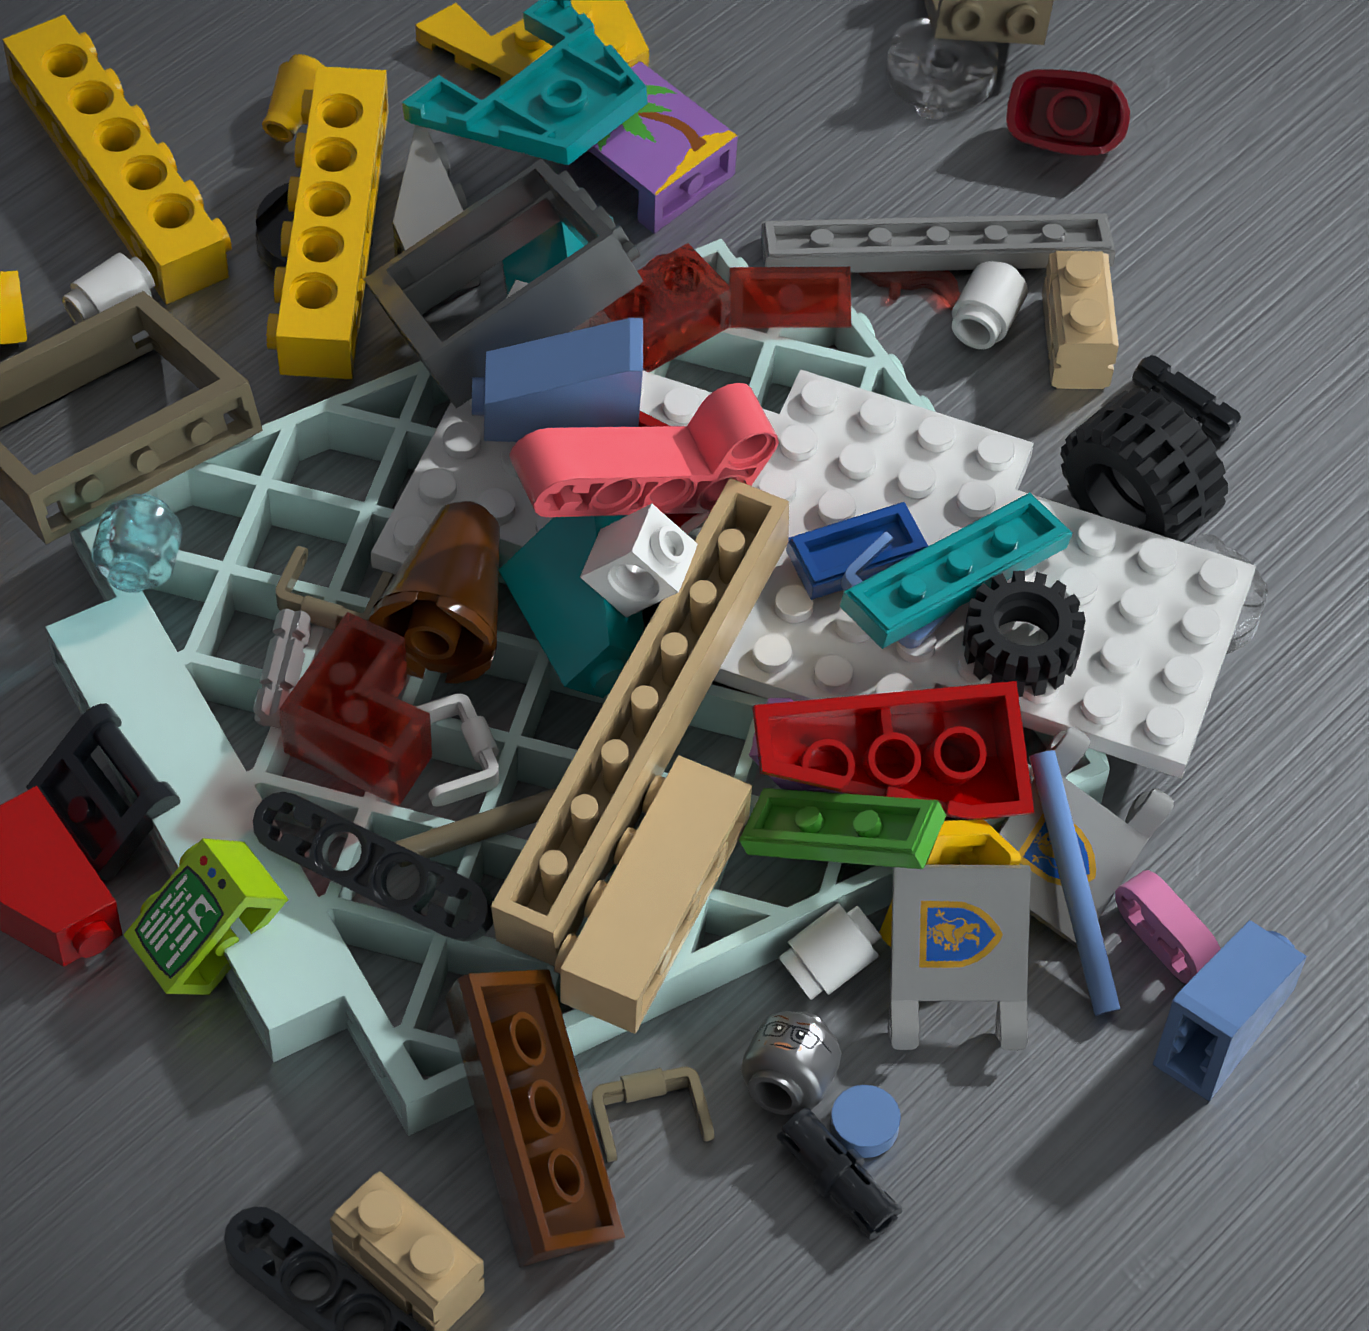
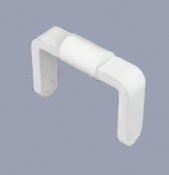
[397,693,499,807]

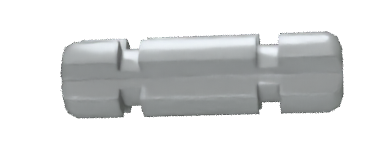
[253,608,312,728]

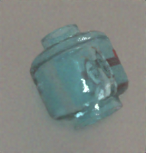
[92,494,183,593]

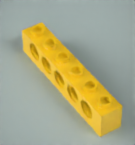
[2,14,232,305]
[266,66,389,379]

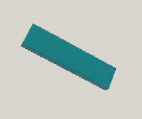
[839,492,1073,649]

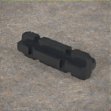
[1132,355,1241,442]

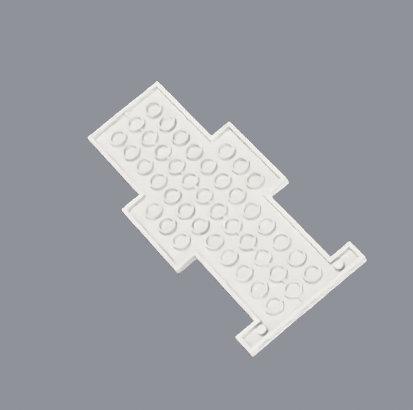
[371,280,1256,779]

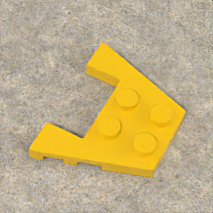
[415,0,649,86]

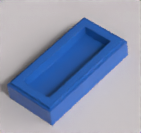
[786,502,928,600]

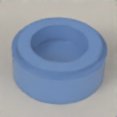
[830,1085,901,1158]

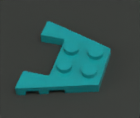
[402,0,648,165]

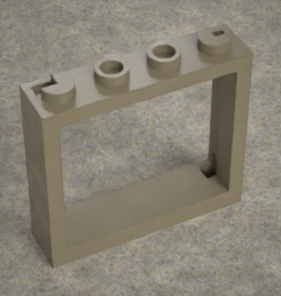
[0,291,263,545]

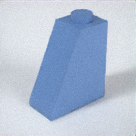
[472,318,643,442]
[1153,920,1307,1102]

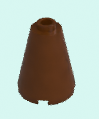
[368,501,500,684]

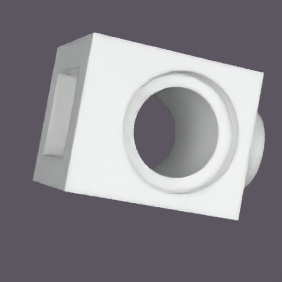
[580,504,698,617]

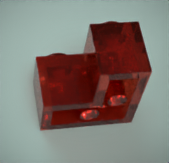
[279,612,432,806]

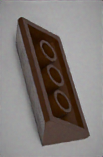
[445,969,625,1267]

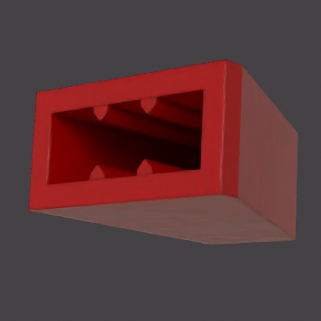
[0,786,123,967]

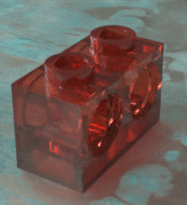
[589,243,732,372]

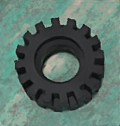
[962,570,1086,697]

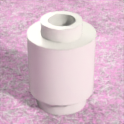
[62,253,155,325]
[952,261,1028,349]
[779,903,882,1000]

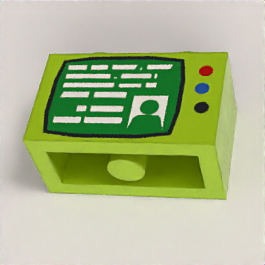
[123,838,289,995]

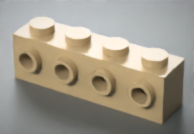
[554,755,752,1034]

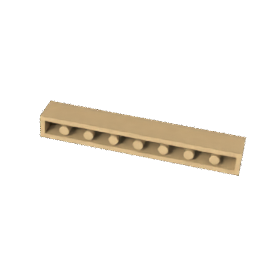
[491,478,789,966]

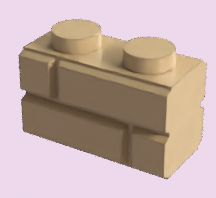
[1042,251,1119,389]
[330,1171,485,1331]

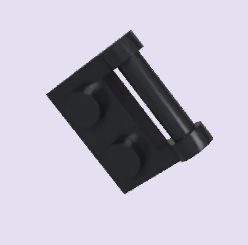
[26,703,181,881]

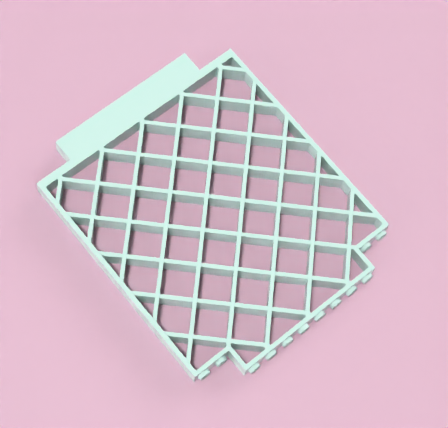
[46,239,1110,1136]

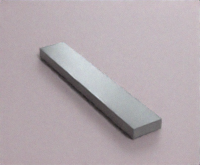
[761,213,1115,275]

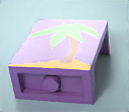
[588,61,738,234]

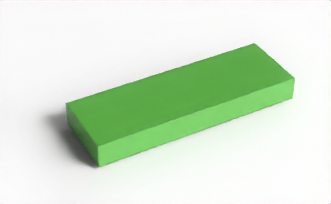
[739,788,946,869]

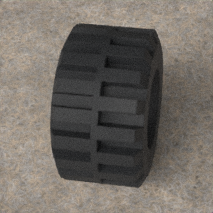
[1060,388,1228,542]

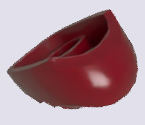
[1006,69,1130,156]

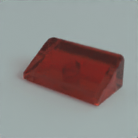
[728,266,851,329]

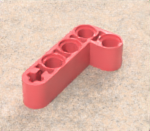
[509,383,779,517]

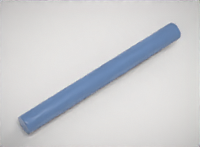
[1029,750,1121,1016]

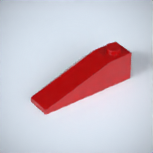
[752,681,1034,820]

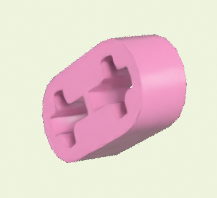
[1115,870,1221,984]

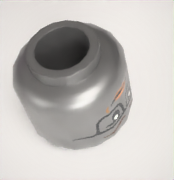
[741,1011,842,1115]

